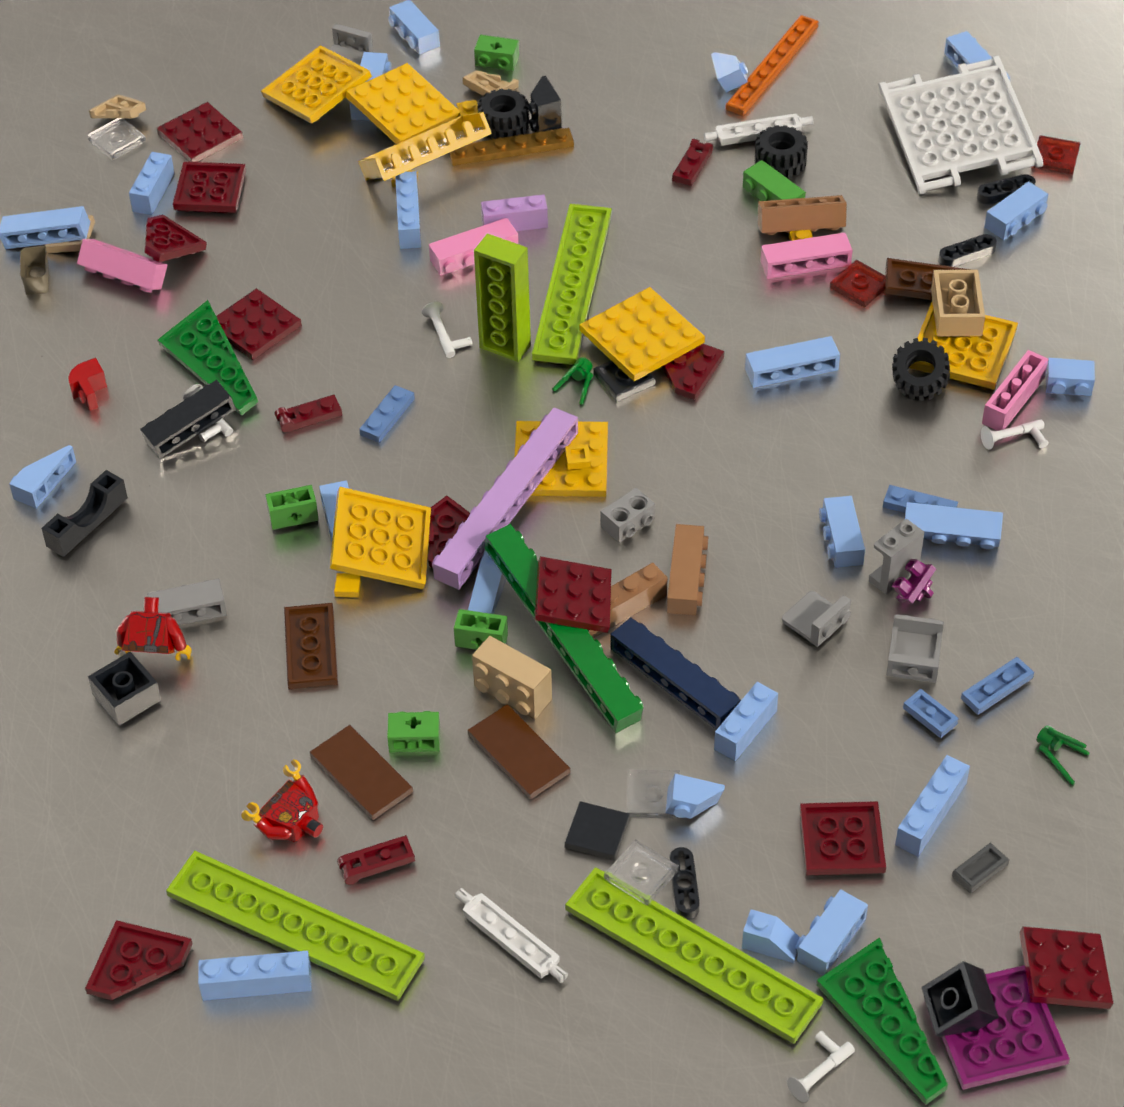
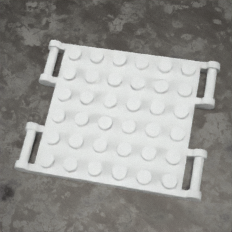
[879,55,1043,195]

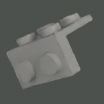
[330,24,373,65]
[782,591,851,647]

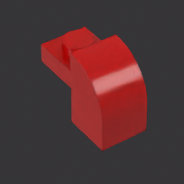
[68,358,107,411]

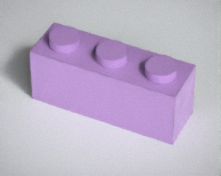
[481,194,548,231]

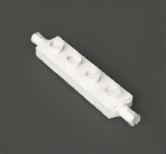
[704,113,814,146]
[455,888,568,983]

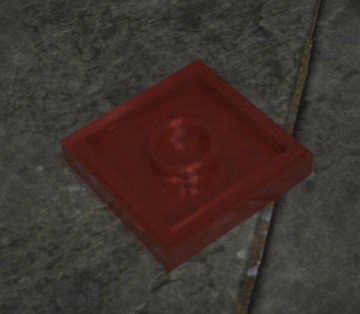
[1032,135,1081,175]
[830,259,885,308]

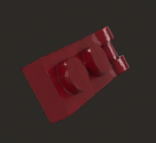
[672,138,713,186]
[274,394,343,433]
[337,835,415,885]

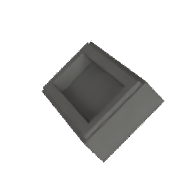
[952,842,1009,893]

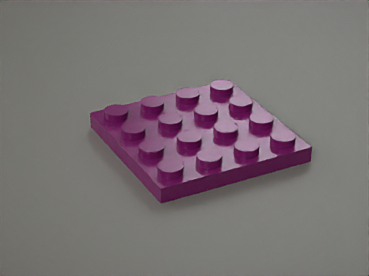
[941,965,1070,1090]

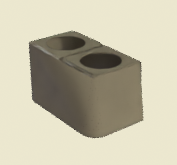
[20,246,48,295]

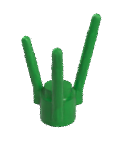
[552,357,594,405]
[1036,725,1089,785]

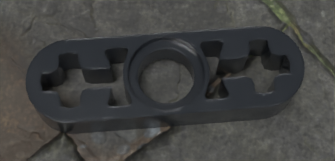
[977,174,1036,205]
[938,234,997,267]
[669,847,700,920]

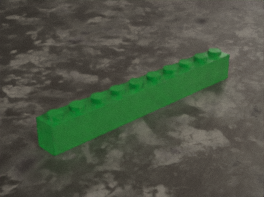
[485,524,644,733]

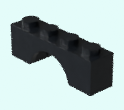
[41,470,128,557]

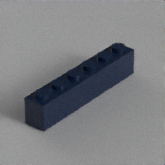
[610,617,741,730]

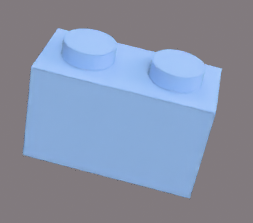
[1046,358,1095,396]

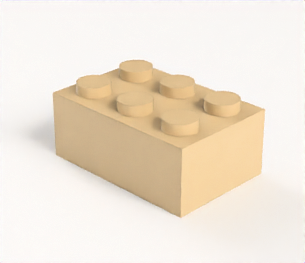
[931,270,985,336]
[472,636,552,719]

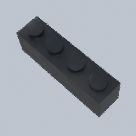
[140,379,236,459]

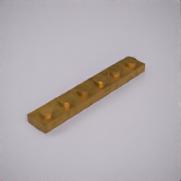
[449,128,574,166]

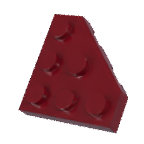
[144,214,207,262]
[662,344,724,401]
[428,495,470,568]
[85,920,193,1000]

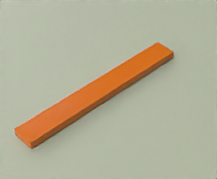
[725,15,819,116]

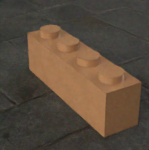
[758,195,847,235]
[667,524,709,616]
[589,562,668,638]

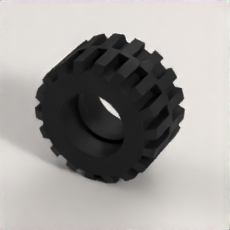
[477,89,529,140]
[754,125,808,178]
[892,338,950,401]

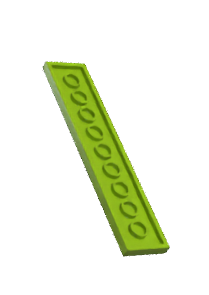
[532,204,612,365]
[166,850,425,1001]
[565,867,823,1044]

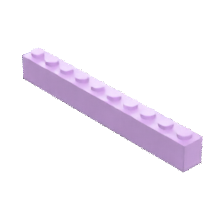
[432,408,578,590]

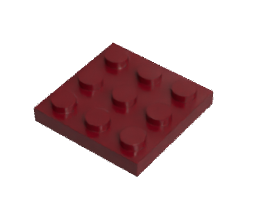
[157,102,243,162]
[173,161,246,213]
[216,288,302,360]
[535,556,612,633]
[800,801,886,875]
[1019,926,1114,1009]

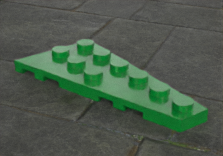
[157,300,259,416]
[816,937,948,1105]

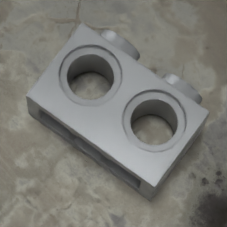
[600,488,655,543]

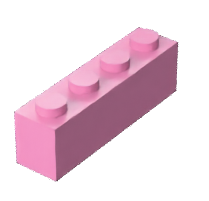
[429,218,518,276]
[761,233,852,279]
[77,239,167,293]
[982,350,1048,431]

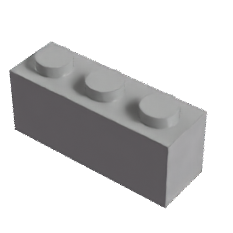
[147,579,227,625]

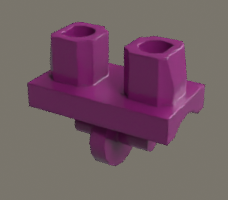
[892,559,936,604]

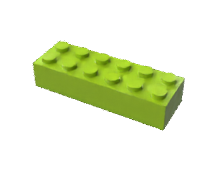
[474,233,531,362]

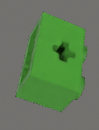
[474,35,519,71]
[265,485,319,530]
[454,609,508,650]
[387,711,440,752]

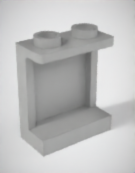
[869,519,924,595]
[886,614,944,683]

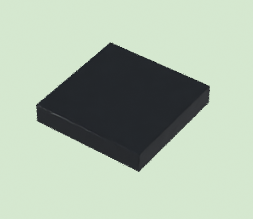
[593,361,655,402]
[565,801,630,861]

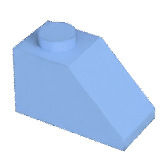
[711,52,748,93]
[666,774,725,819]
[742,909,800,963]

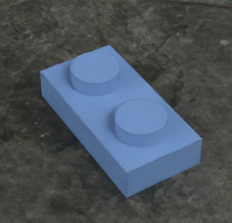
[903,689,959,738]

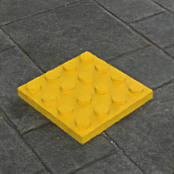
[261,45,372,124]
[346,63,460,144]
[580,287,705,381]
[909,302,1018,390]
[514,421,608,497]
[330,487,431,590]

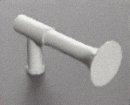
[422,302,472,358]
[183,384,233,443]
[981,419,1049,450]
[787,1031,855,1103]

